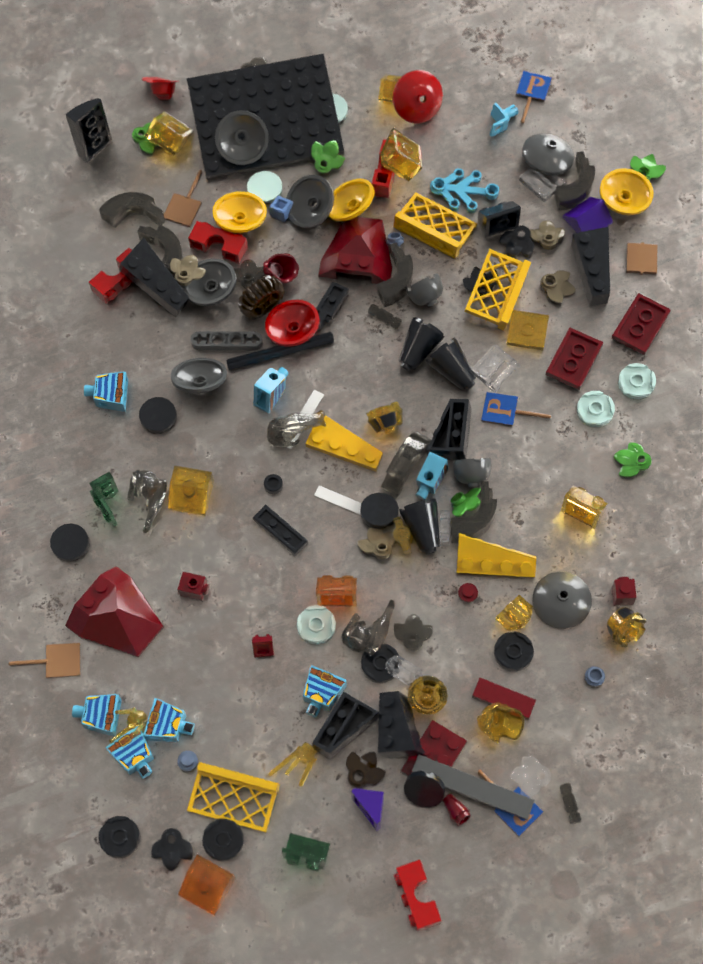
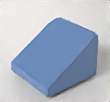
[269,196,293,222]

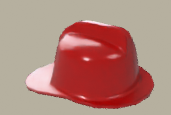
[141,77,179,100]

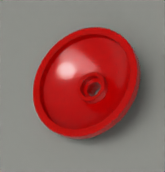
[392,70,443,124]
[265,300,320,347]

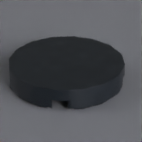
[139,397,177,433]
[360,493,399,529]
[50,523,89,562]
[494,632,534,671]
[361,643,401,683]
[404,771,445,808]
[98,816,140,858]
[202,819,244,861]

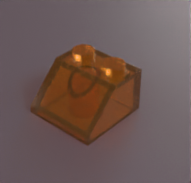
[316,575,357,607]
[178,854,236,916]

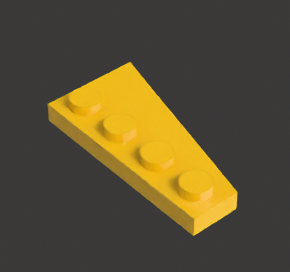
[305,412,383,472]
[457,533,536,577]

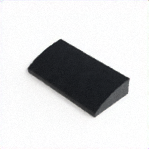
[65,98,113,163]

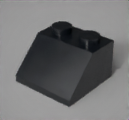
[477,201,521,238]

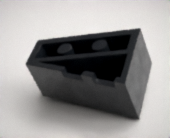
[425,399,472,460]
[378,691,425,758]
[312,692,379,759]

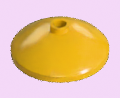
[600,168,654,215]
[328,179,375,221]
[213,192,267,233]

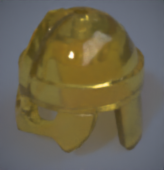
[477,702,524,744]

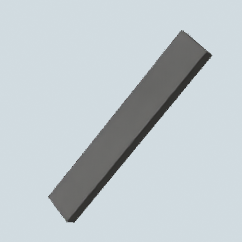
[411,754,535,820]

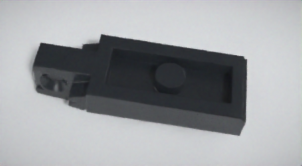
[316,282,349,330]

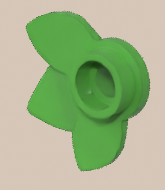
[132,123,167,154]
[311,141,345,174]
[630,154,666,181]
[614,443,652,477]
[451,488,481,517]

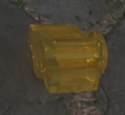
[393,516,413,555]
[495,595,533,631]

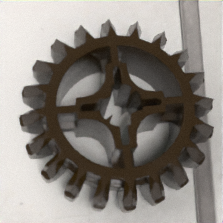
[238,275,285,320]

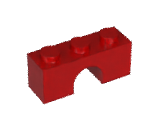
[371,139,400,198]
[188,221,248,264]
[89,248,132,304]
[394,859,442,932]

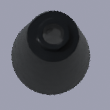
[399,317,445,371]
[426,338,476,390]
[399,499,440,555]

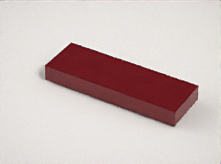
[472,678,536,720]

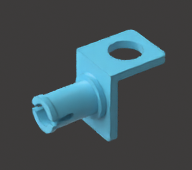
[489,103,518,137]

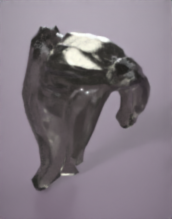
[267,410,326,448]
[127,469,167,533]
[341,600,395,655]

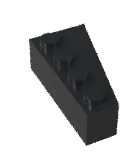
[571,227,610,307]
[119,237,189,317]

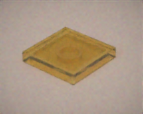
[507,310,549,351]

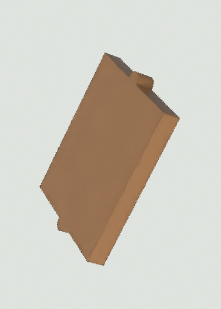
[626,242,657,275]

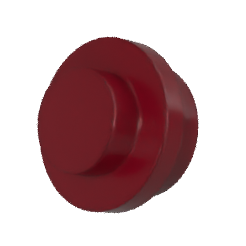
[458,583,478,603]

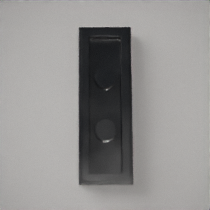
[253,504,308,556]

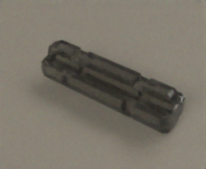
[368,304,402,329]
[560,783,581,824]

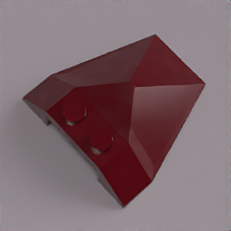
[318,217,393,286]
[65,566,164,657]

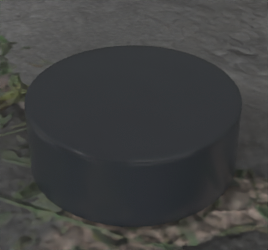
[264,474,283,494]

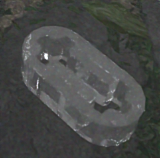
[439,510,450,546]
[386,655,423,686]

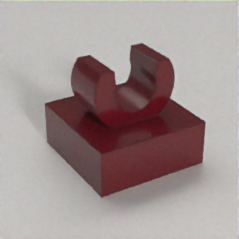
[252,634,274,658]

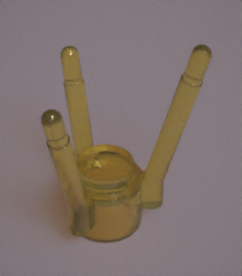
[109,707,148,743]
[269,742,317,787]

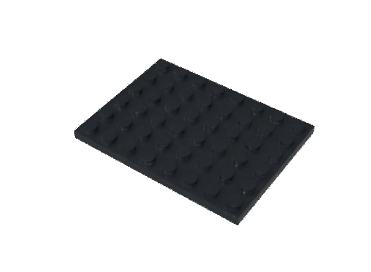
[187,53,344,179]

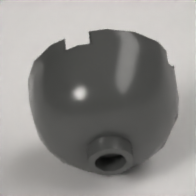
[406,273,443,307]
[453,458,492,487]

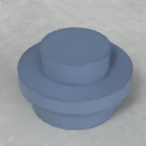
[386,232,404,248]
[585,666,605,687]
[177,751,198,771]

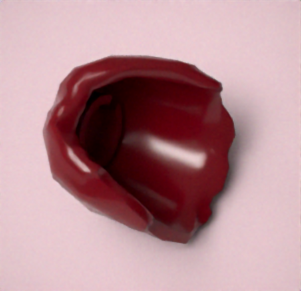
[263,253,299,283]

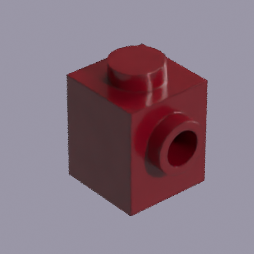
[177,572,209,601]
[612,577,637,606]

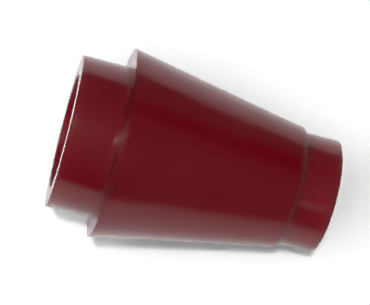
[442,793,471,826]

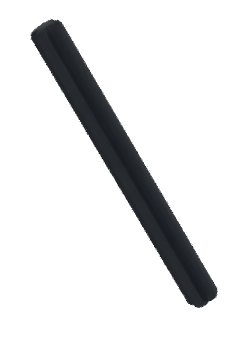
[226,332,334,370]

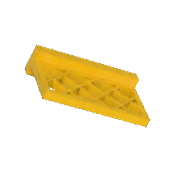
[393,192,477,259]
[464,249,531,331]
[187,762,280,832]

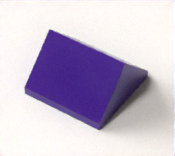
[562,197,613,233]
[351,788,384,831]

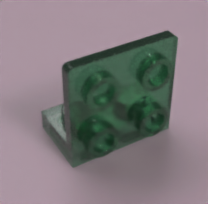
[89,472,119,526]
[281,833,330,871]

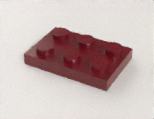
[612,293,671,355]
[545,327,603,390]
[400,720,467,777]

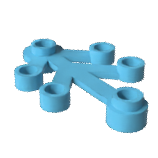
[430,168,499,213]

